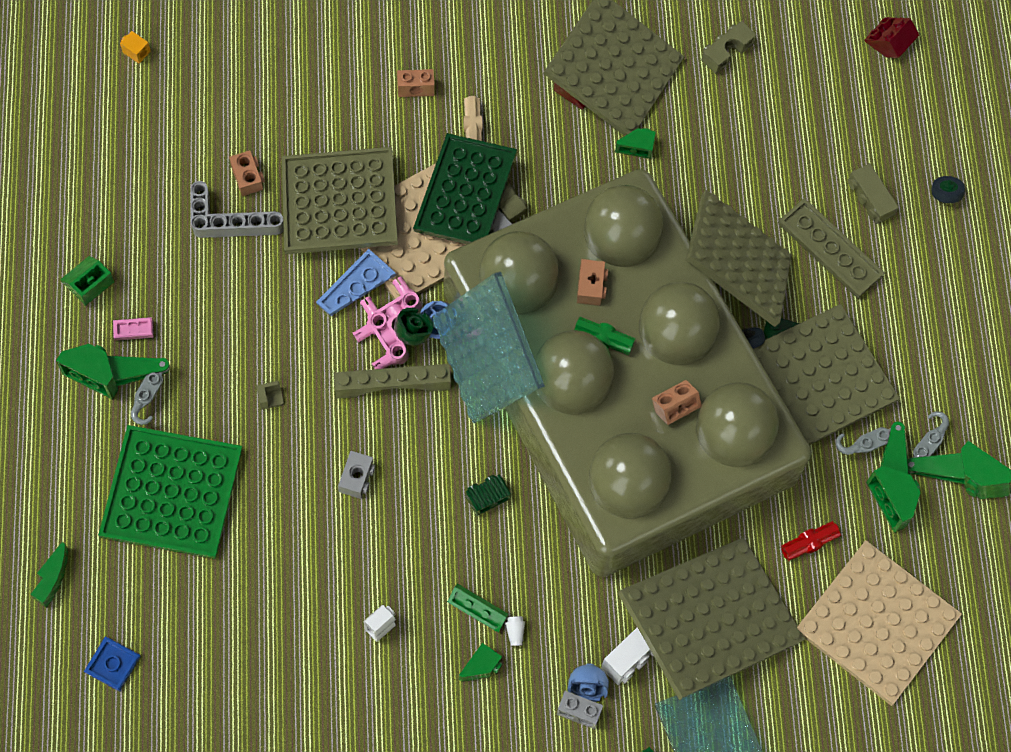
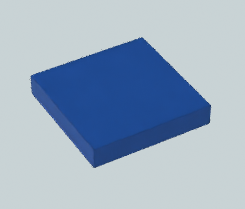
[84,636,141,692]

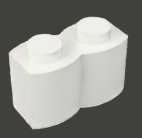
[363,605,396,642]

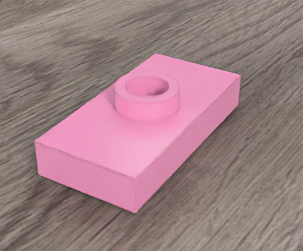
[113,317,153,341]

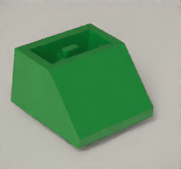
[60,256,114,306]

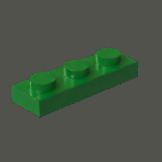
[447,583,509,633]

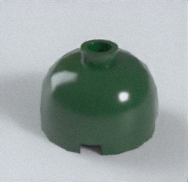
[394,308,434,346]

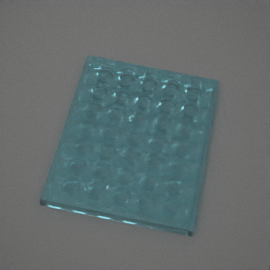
[432,272,545,424]

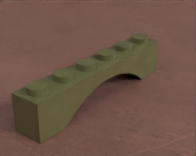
[333,364,451,399]

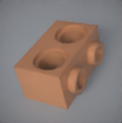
[229,150,265,196]
[652,380,702,425]

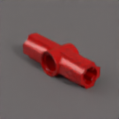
[780,521,841,561]

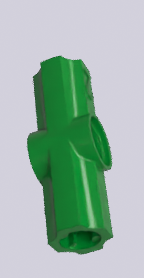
[574,317,636,355]

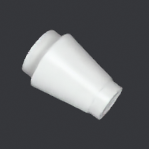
[505,616,525,646]

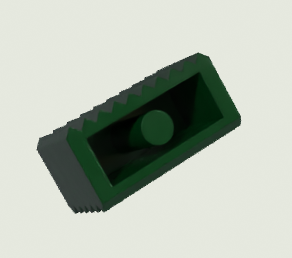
[465,474,512,516]

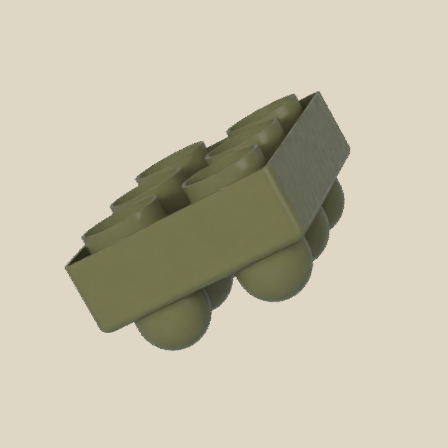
[444,169,811,577]

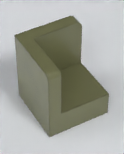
[256,381,284,410]

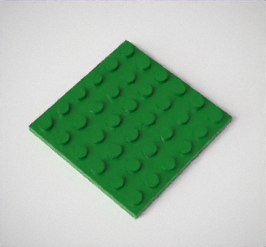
[98,425,243,559]

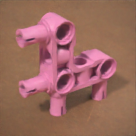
[352,277,422,369]

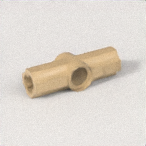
[464,96,482,141]

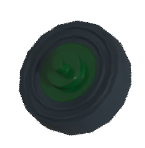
[931,176,965,203]

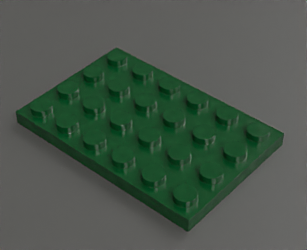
[413,133,518,244]

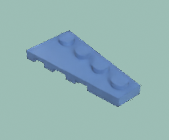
[316,249,396,316]

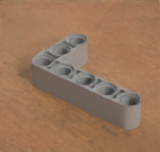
[191,181,284,238]

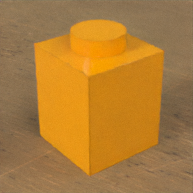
[120,31,151,64]

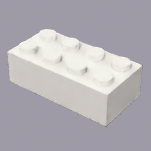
[601,628,654,685]

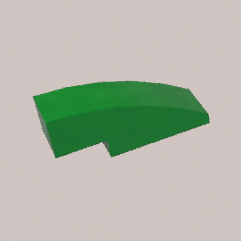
[30,542,69,608]

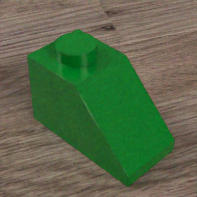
[615,128,656,159]
[459,643,503,682]

